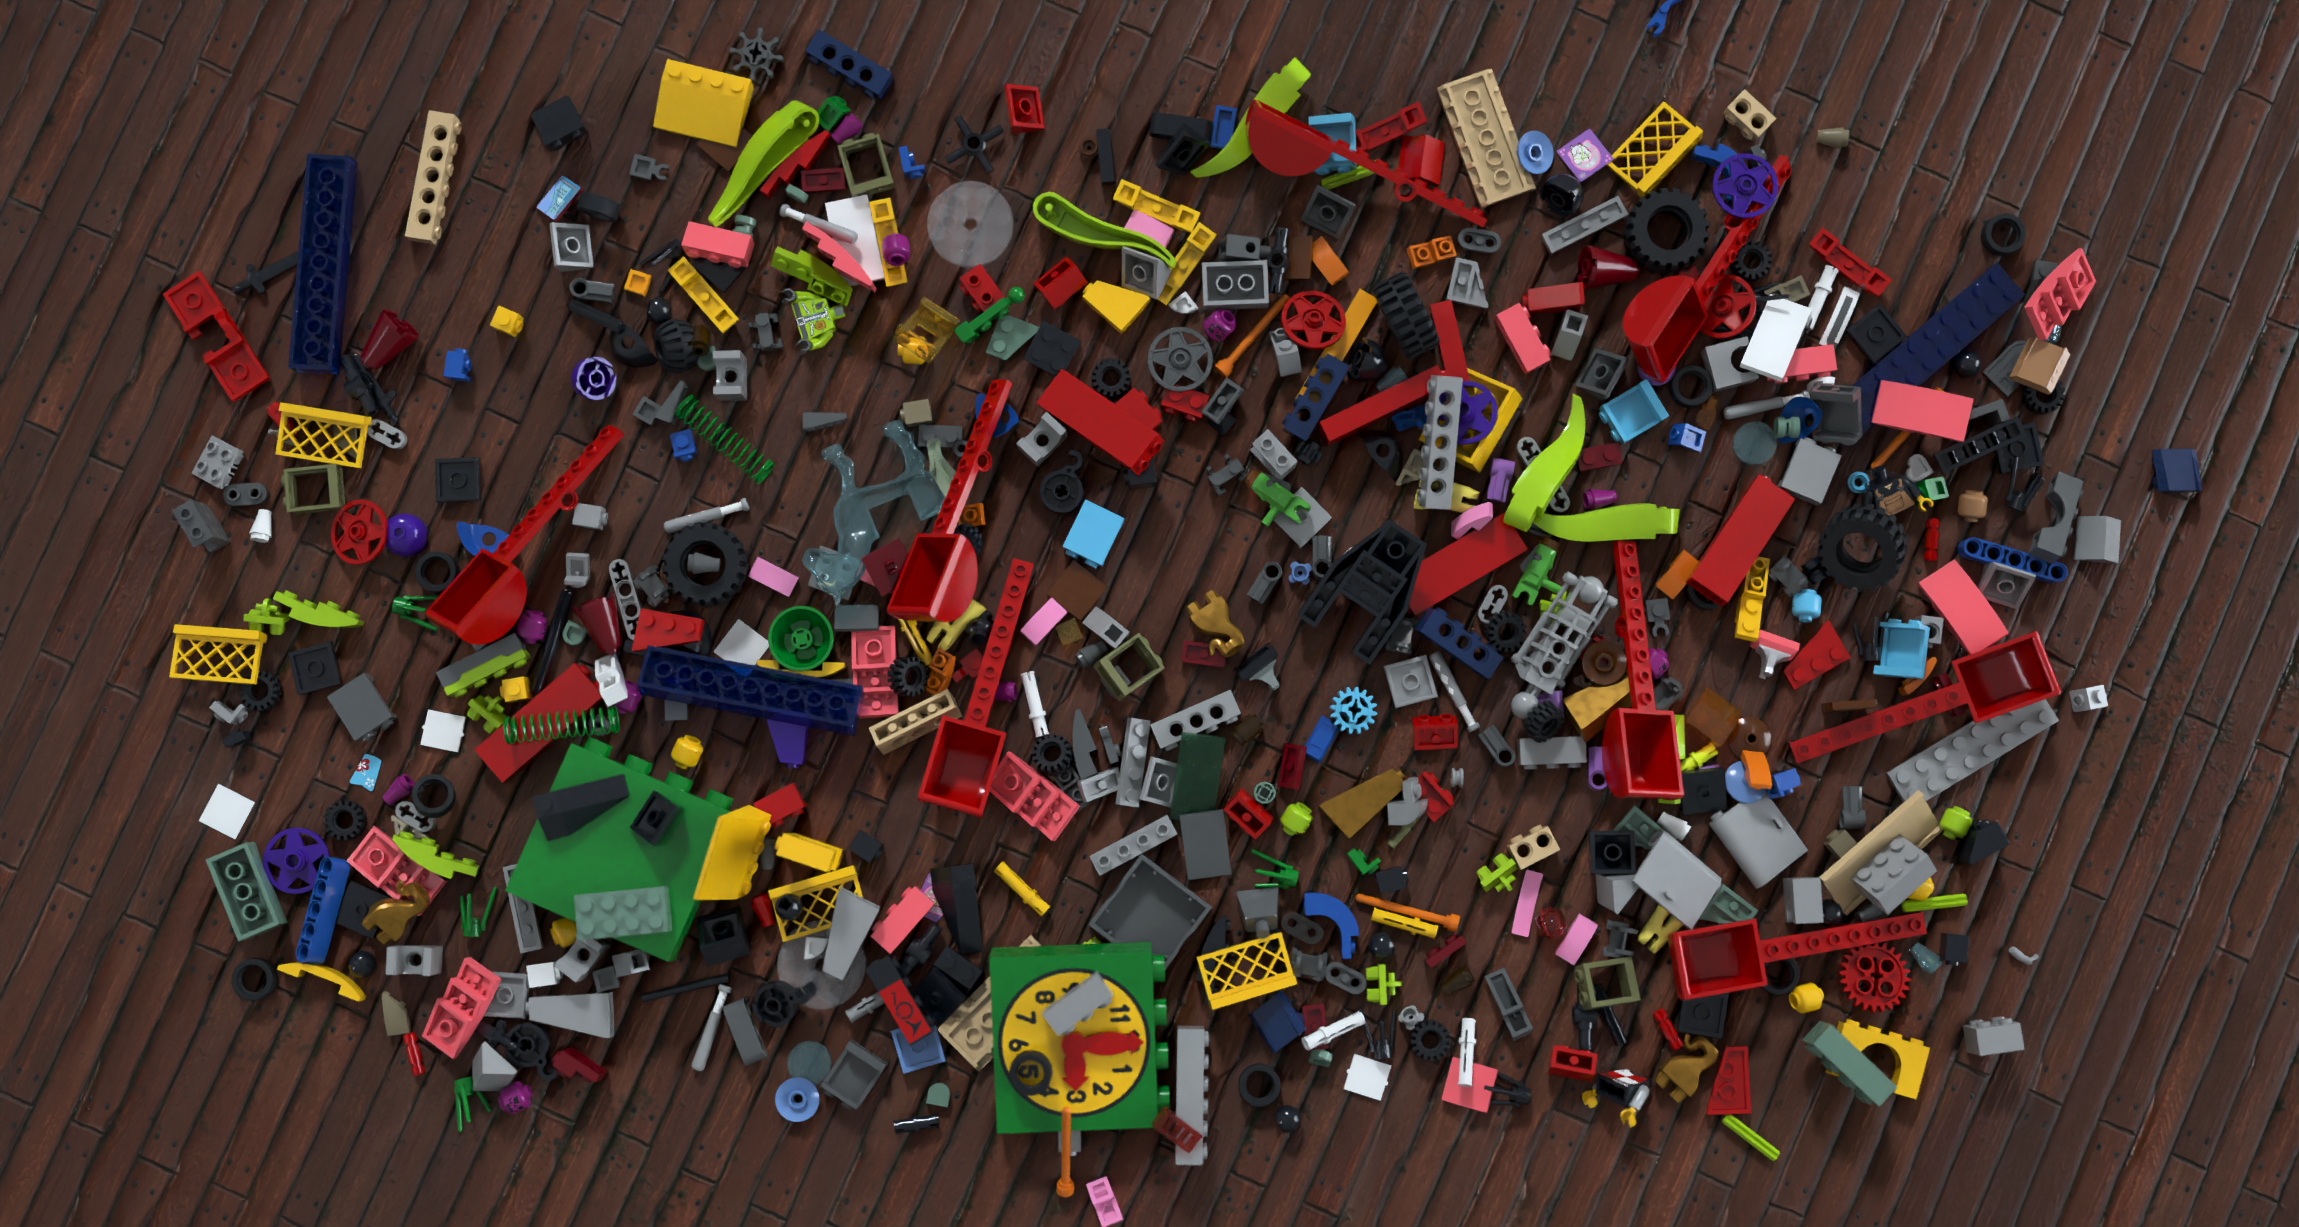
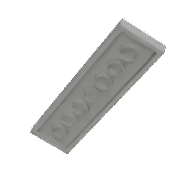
[1885,699,2059,803]

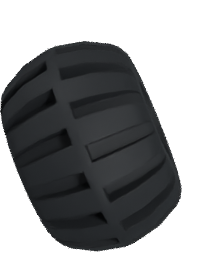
[654,319,699,373]

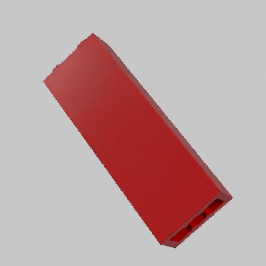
[1317,365,1447,447]
[1036,369,1164,476]
[1685,474,1795,607]
[1406,512,1528,617]
[474,663,604,783]

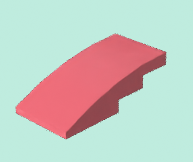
[802,221,877,293]
[2024,248,2096,340]
[1871,380,1974,442]
[1918,559,2009,655]
[851,625,899,719]
[990,751,1080,841]
[347,826,447,916]
[422,957,501,1059]

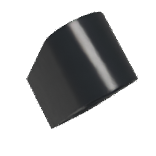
[1149,112,1213,143]

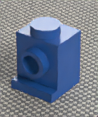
[444,348,472,382]
[1766,768,1801,799]

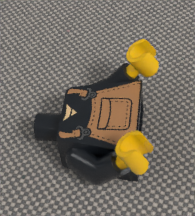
[1861,466,1933,516]

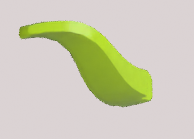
[1190,57,1311,178]
[708,100,819,227]
[1033,192,1176,268]
[1503,394,1585,532]
[1533,503,1680,542]

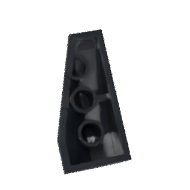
[532,774,630,841]
[930,864,983,954]

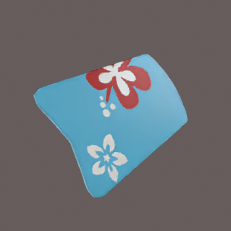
[350,754,382,791]

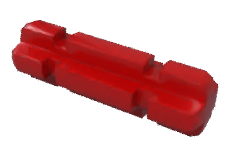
[1924,518,1940,561]
[1653,1008,1683,1050]
[403,1032,425,1076]

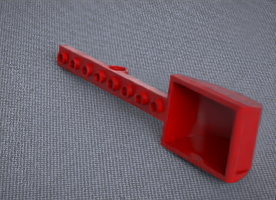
[1245,99,1487,227]
[1623,155,1792,383]
[887,379,1013,622]
[425,424,624,645]
[1602,540,1684,800]
[917,558,1034,819]
[1789,631,2062,764]
[1667,912,1927,1000]

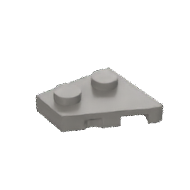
[1446,257,1488,310]

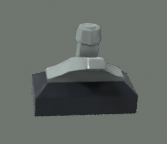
[1234,643,1280,690]

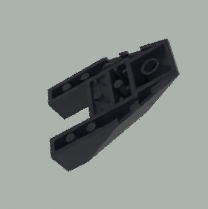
[1297,519,1427,664]

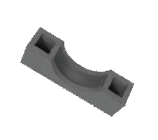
[2028,471,2084,564]

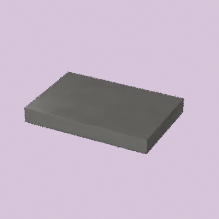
[1180,809,1231,880]

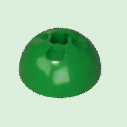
[768,606,834,671]

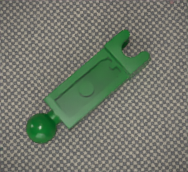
[954,287,1025,345]

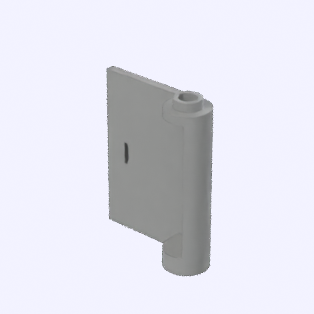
[1709,792,1808,889]
[1631,829,1722,930]

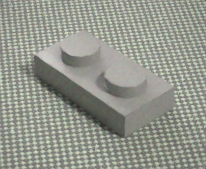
[1077,767,1120,802]

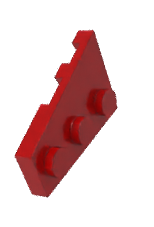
[631,609,705,652]
[1782,620,1851,690]
[1705,1046,1751,1115]

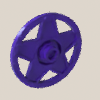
[1712,153,1778,218]
[1437,381,1498,445]
[263,828,330,894]

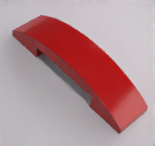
[1355,101,1428,152]
[1809,228,1892,297]

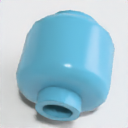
[1792,589,1822,623]

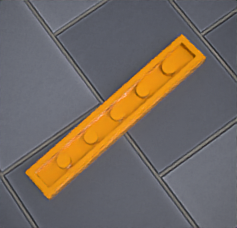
[1294,289,1377,403]

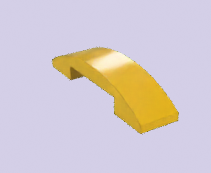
[1113,179,1201,233]
[869,198,908,287]
[1158,222,1217,306]
[668,256,739,333]
[757,660,847,680]
[277,962,366,1002]

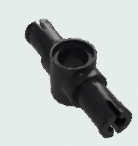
[1267,228,1290,295]
[339,354,379,416]
[899,922,943,978]
[1572,983,1597,1049]

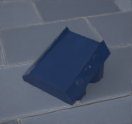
[2152,449,2203,493]
[1248,990,1306,1054]

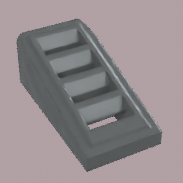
[654,381,689,426]
[803,412,849,432]

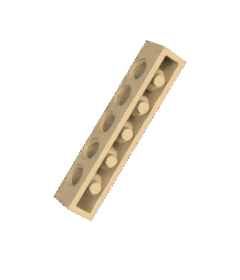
[405,110,461,245]

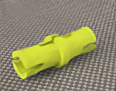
[1680,742,1718,771]

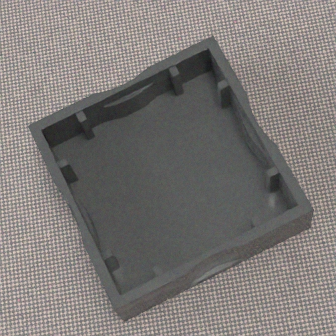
[1088,854,1212,969]

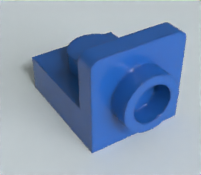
[899,146,926,179]
[1668,423,1706,452]
[669,429,698,462]

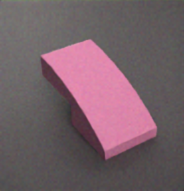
[1124,210,1175,248]
[1451,502,1493,540]
[748,557,799,597]
[1020,597,1067,646]
[1555,913,1598,965]
[1086,1176,1124,1227]

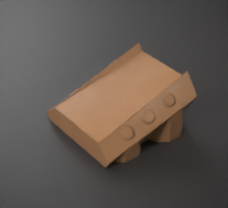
[2009,336,2070,395]

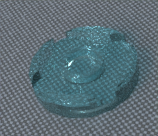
[1733,422,1777,465]
[787,1040,832,1084]

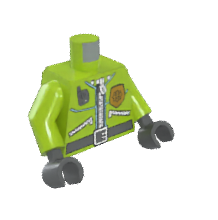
[781,288,846,355]

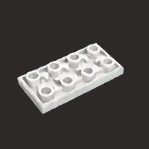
[825,194,885,287]
[1740,294,1812,382]

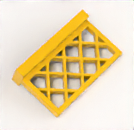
[1606,102,1703,198]
[275,402,372,468]
[169,624,267,685]
[768,866,863,942]
[1196,932,1297,1010]

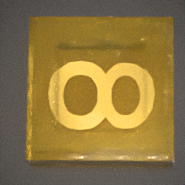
[1055,618,1083,647]

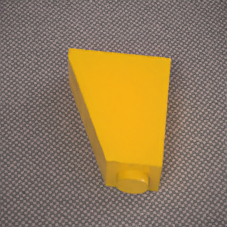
[1083,280,1150,334]

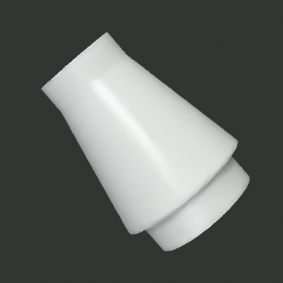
[249,509,272,543]
[1657,812,1691,842]

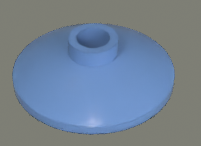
[1517,131,1554,174]
[1725,761,1766,804]
[775,1077,820,1122]

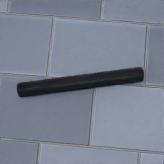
[531,589,574,694]

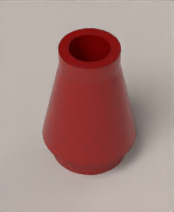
[751,893,775,927]

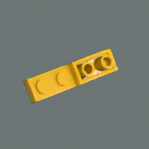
[1735,556,1770,642]

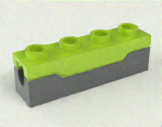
[436,633,531,698]

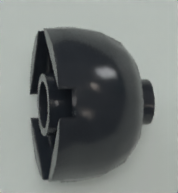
[1539,173,1584,217]
[1347,338,1387,383]

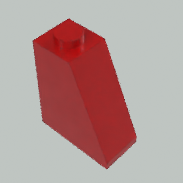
[1522,282,1584,314]

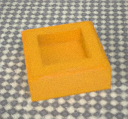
[624,269,652,297]

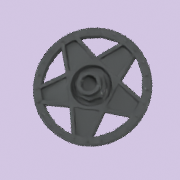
[1148,327,1213,392]

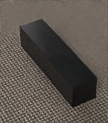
[1096,128,1115,185]

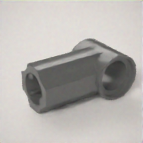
[570,278,615,304]
[1311,535,1332,580]
[1247,562,1282,604]
[1478,725,1515,767]
[1839,786,1866,829]

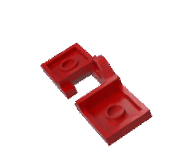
[163,271,271,402]

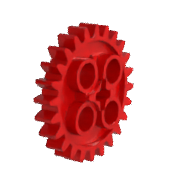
[1837,943,1911,1013]

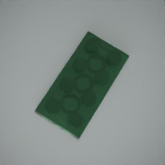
[1169,732,1226,820]

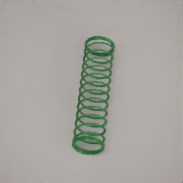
[675,395,775,484]
[503,706,619,745]

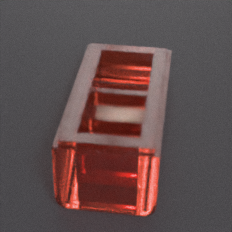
[1152,1107,1202,1153]

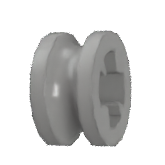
[1450,768,1464,788]

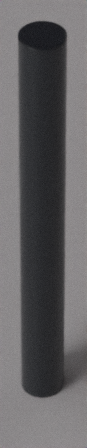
[641,973,729,1002]

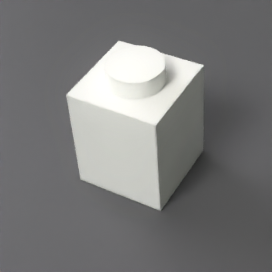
[527,961,563,988]

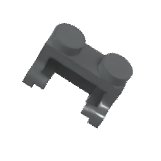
[747,313,784,351]
[1206,454,1248,497]
[1768,555,1809,598]
[634,565,674,608]
[1386,617,1417,655]
[1653,676,1684,711]
[1602,920,1638,958]
[1290,947,1327,981]

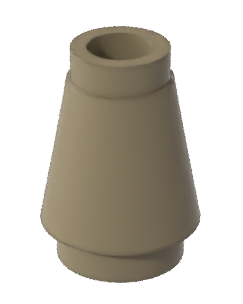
[1816,127,1849,149]

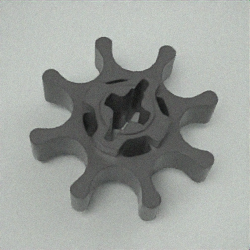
[729,28,784,83]

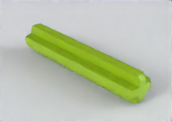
[1321,160,1376,190]
[1901,894,1968,912]
[1722,1114,1780,1161]

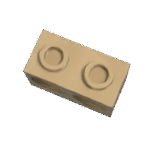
[1723,89,1776,142]
[1506,824,1560,870]

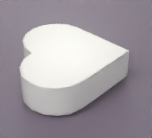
[1905,454,1933,483]

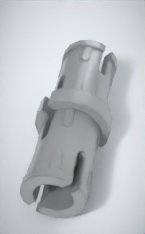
[845,992,885,1023]

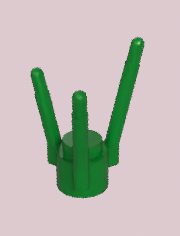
[392,595,440,631]
[1251,849,1298,890]
[459,887,498,937]
[454,1076,491,1132]

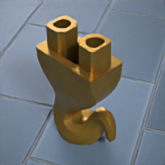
[1187,590,1244,658]
[362,880,430,945]
[1653,1033,1719,1103]

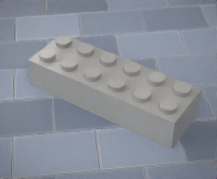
[1175,1026,1209,1165]

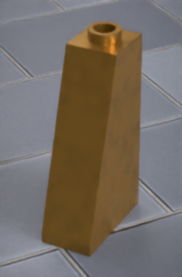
[1562,669,1632,742]
[1319,769,1407,839]

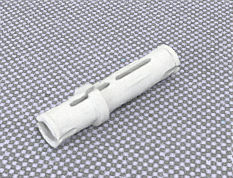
[1805,265,1839,330]
[1020,671,1049,738]
[1302,1011,1365,1051]
[1458,1018,1476,1087]

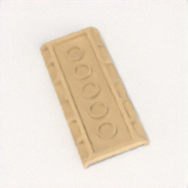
[1436,69,1536,210]
[1818,790,1943,916]
[937,935,1042,1072]

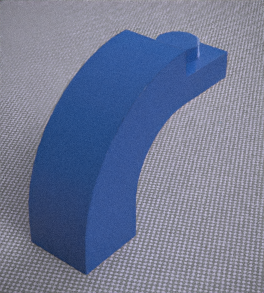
[1690,143,1746,207]
[1303,892,1359,959]

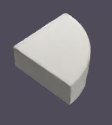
[1168,291,1199,314]
[1807,377,1835,392]
[804,937,829,959]

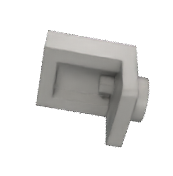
[564,553,590,588]
[2069,685,2108,712]
[209,701,250,725]

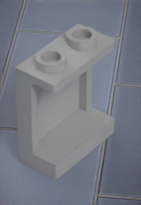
[1250,429,1298,480]
[1777,438,1842,506]

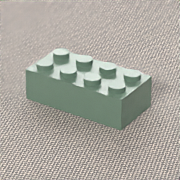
[206,842,288,941]
[574,886,672,940]
[1802,1021,1897,1107]

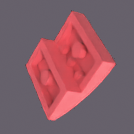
[1441,1057,1499,1113]

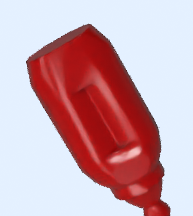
[266,402,298,437]

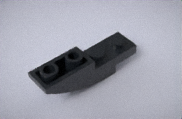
[1196,915,1230,1004]

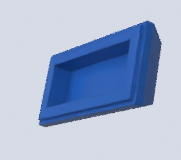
[1209,105,1237,149]
[1305,715,1341,764]

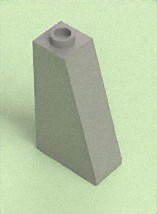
[822,887,880,981]
[526,992,614,1038]

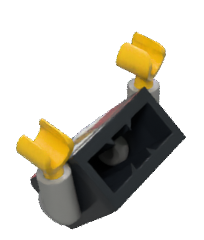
[1582,1069,1651,1127]

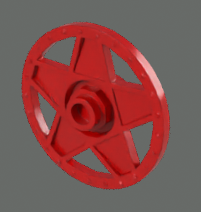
[1700,274,1756,339]
[1281,291,1346,350]
[331,499,388,565]

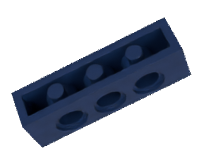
[805,29,894,100]
[1282,353,1350,443]
[1414,607,1503,679]

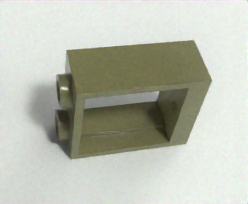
[838,133,895,197]
[281,464,345,515]
[1093,633,1165,701]
[1574,956,1641,1011]

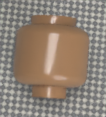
[1957,490,1988,522]

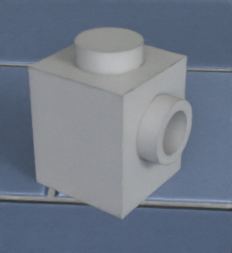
[612,949,650,977]

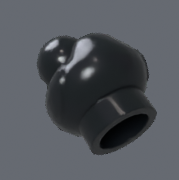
[965,610,993,645]

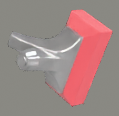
[1750,630,1800,679]

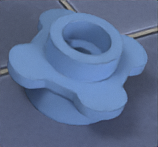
[1288,561,1312,585]

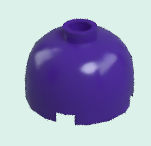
[571,357,617,400]
[385,513,428,557]

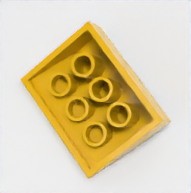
[653,59,754,148]
[1418,368,1523,473]
[693,805,771,900]

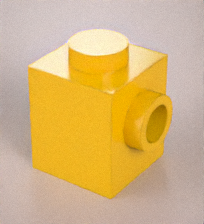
[490,305,524,338]
[500,676,533,703]

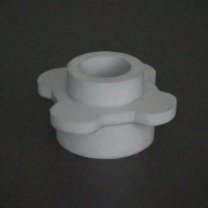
[1398,1005,1424,1030]

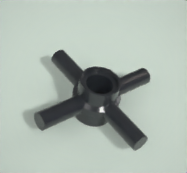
[944,115,1004,174]

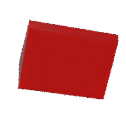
[1004,84,1045,135]
[1398,135,1445,186]

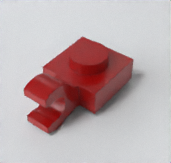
[952,648,983,683]

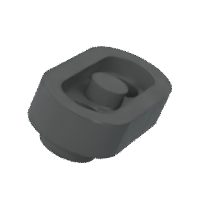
[1457,227,1501,254]
[223,483,269,507]
[1324,961,1366,994]

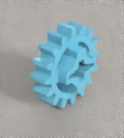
[1329,687,1377,735]

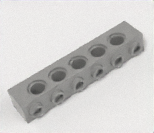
[1417,375,1463,510]

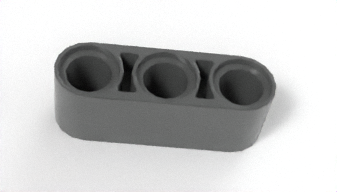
[723,998,767,1066]

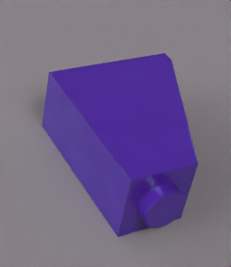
[764,707,811,768]

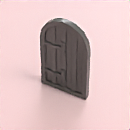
[1982,340,2027,397]

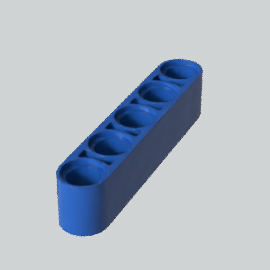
[1957,537,2068,584]
[296,857,350,965]

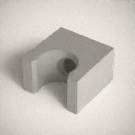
[1700,336,1759,393]
[713,350,747,401]
[1016,412,1068,467]
[1782,877,1824,924]
[554,934,611,982]
[386,945,443,976]

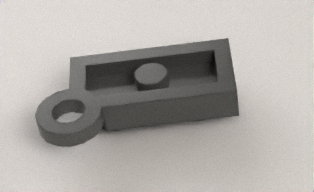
[918,424,967,458]

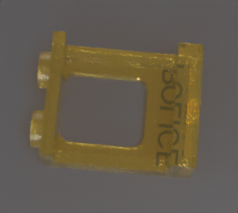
[893,297,960,363]

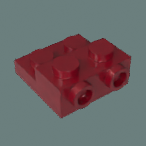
[551,1047,608,1083]

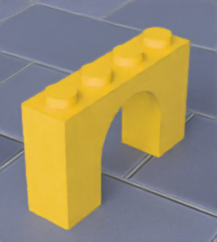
[775,833,845,872]
[1825,1019,1930,1099]

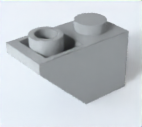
[1551,309,1588,361]
[1269,328,1302,377]
[1082,606,1130,649]

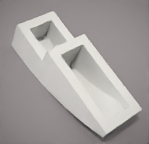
[595,653,628,707]

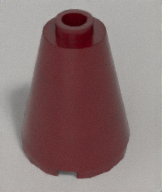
[1577,245,1640,289]
[360,309,419,370]
[572,592,622,655]

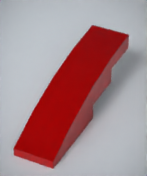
[760,130,832,199]
[1430,300,1470,388]

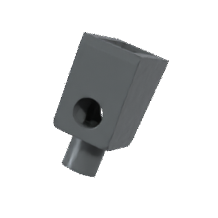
[1218,234,1271,262]
[1236,887,1279,938]

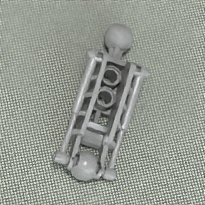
[1511,572,1618,719]

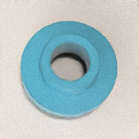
[1847,472,1870,493]

